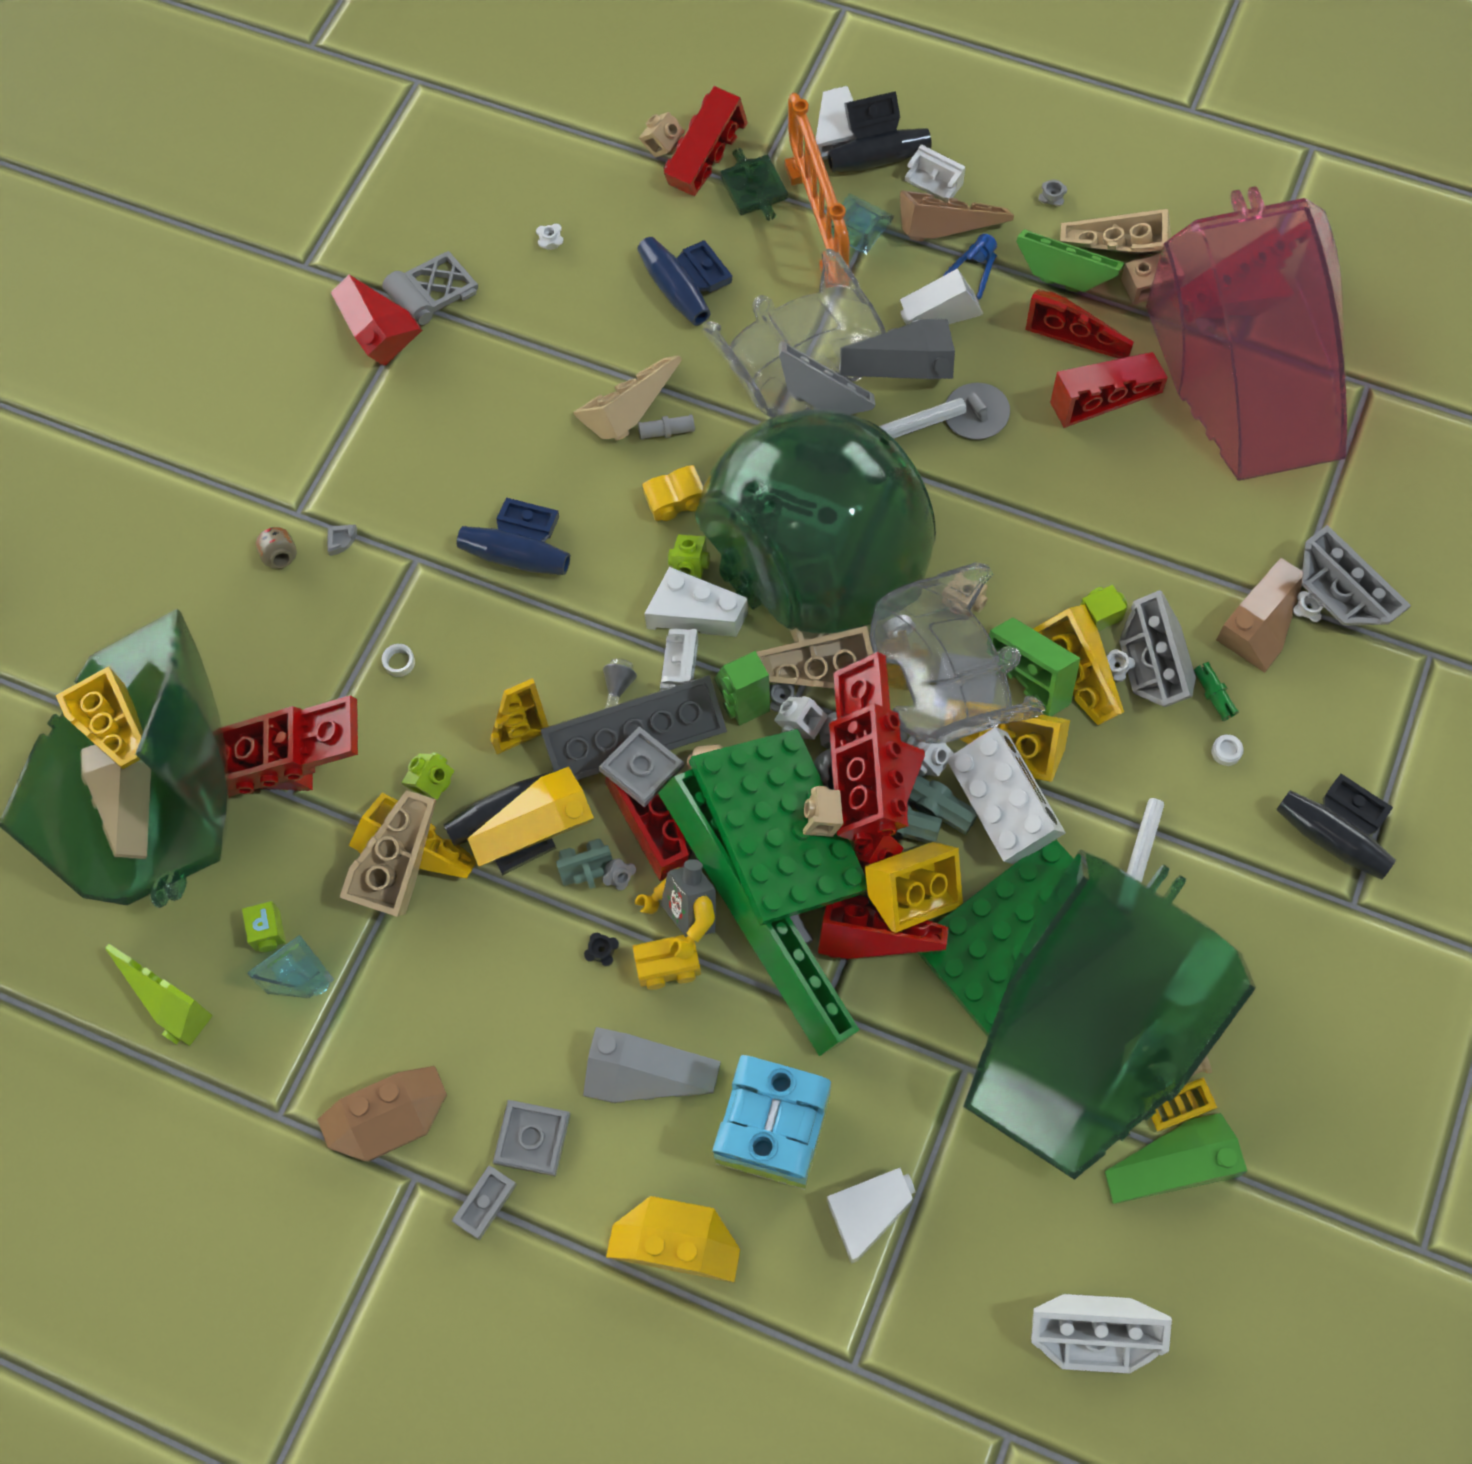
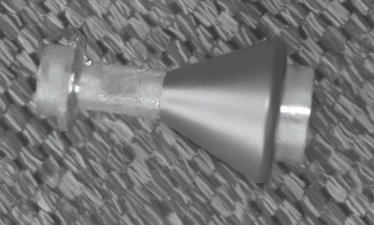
[603,659,637,708]

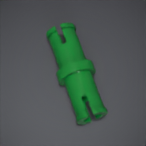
[1194,662,1239,721]

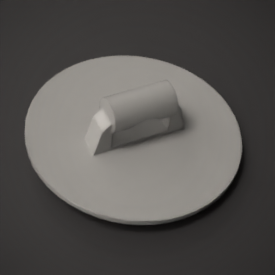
[946,383,1010,440]

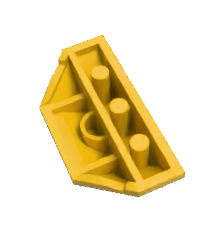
[606,1196,740,1283]

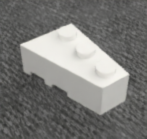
[644,567,748,637]

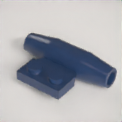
[637,237,733,326]
[456,497,570,575]

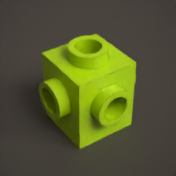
[668,534,710,579]
[401,752,455,800]

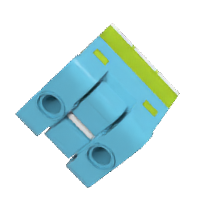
[712,1055,831,1190]

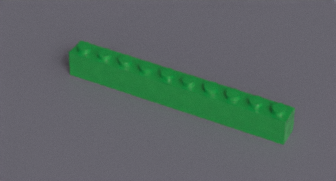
[658,769,860,1056]

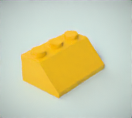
[865,842,963,933]

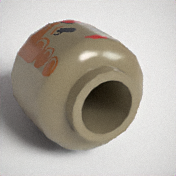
[256,527,297,568]

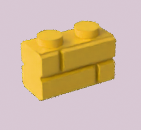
[632,935,701,990]

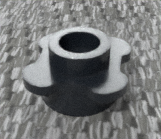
[584,932,619,967]

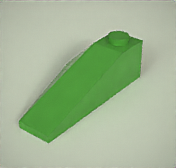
[1105,1113,1247,1204]

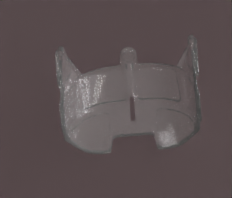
[702,248,886,419]
[870,562,1046,744]

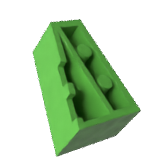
[986,617,1080,716]

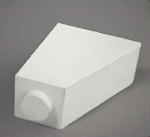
[816,86,856,160]
[900,269,983,325]
[827,1168,915,1264]

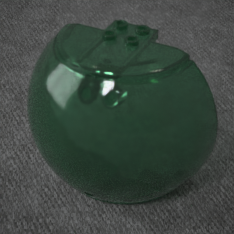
[695,409,936,633]

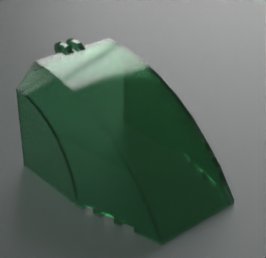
[0,609,229,908]
[963,849,1256,1180]

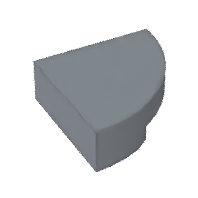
[327,525,357,556]

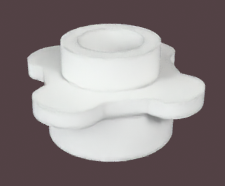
[536,223,564,250]
[1293,591,1324,622]
[1106,649,1135,682]

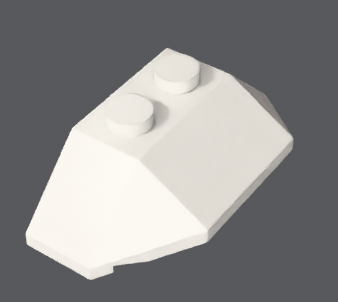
[1031,1294,1172,1373]

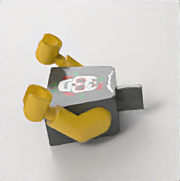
[635,859,716,959]

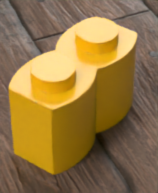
[642,465,707,521]

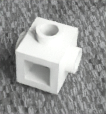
[774,696,828,740]
[906,731,954,776]

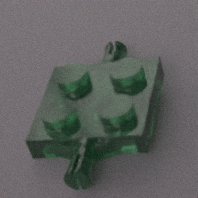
[720,148,788,221]

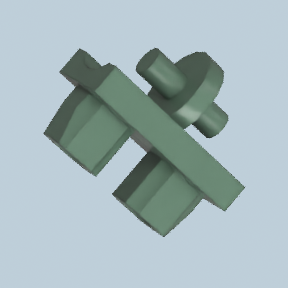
[556,839,613,889]

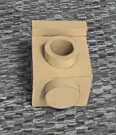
[803,786,843,837]

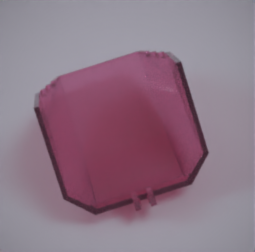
[1146,186,1347,481]

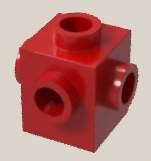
[854,836,904,876]

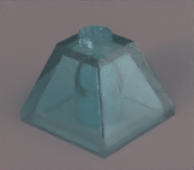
[831,193,894,254]
[248,935,335,998]

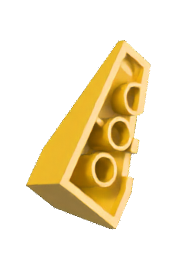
[1033,604,1124,725]
[55,666,150,769]

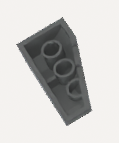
[839,319,955,379]

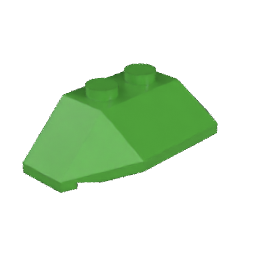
[1016,229,1124,292]

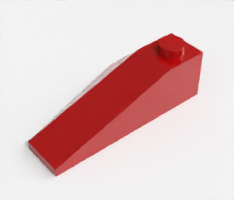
[331,275,423,366]
[1025,289,1134,359]
[818,895,948,959]

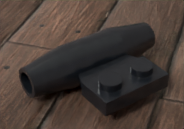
[827,91,932,172]
[444,772,557,875]
[1276,773,1396,880]

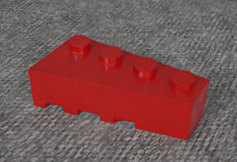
[664,86,748,196]
[1050,352,1168,428]
[605,777,689,881]

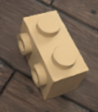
[1121,250,1187,305]

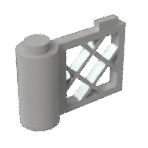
[382,251,478,325]

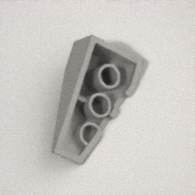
[583,1027,721,1103]

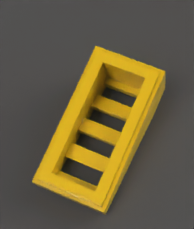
[1144,1077,1218,1132]

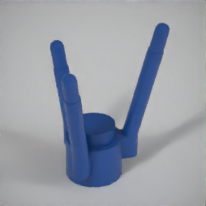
[943,234,997,299]

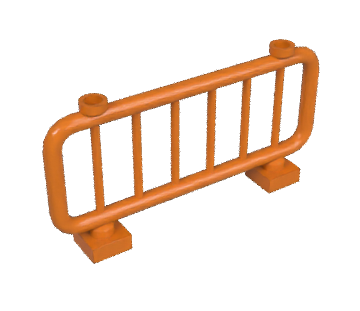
[785,93,852,288]

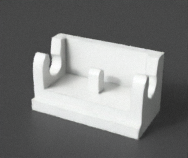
[905,145,965,202]
[660,629,698,691]

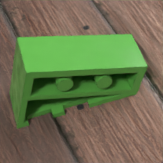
[714,651,770,726]

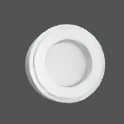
[1211,735,1244,766]

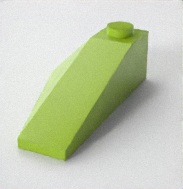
[105,944,213,1046]

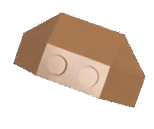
[317,1066,447,1162]

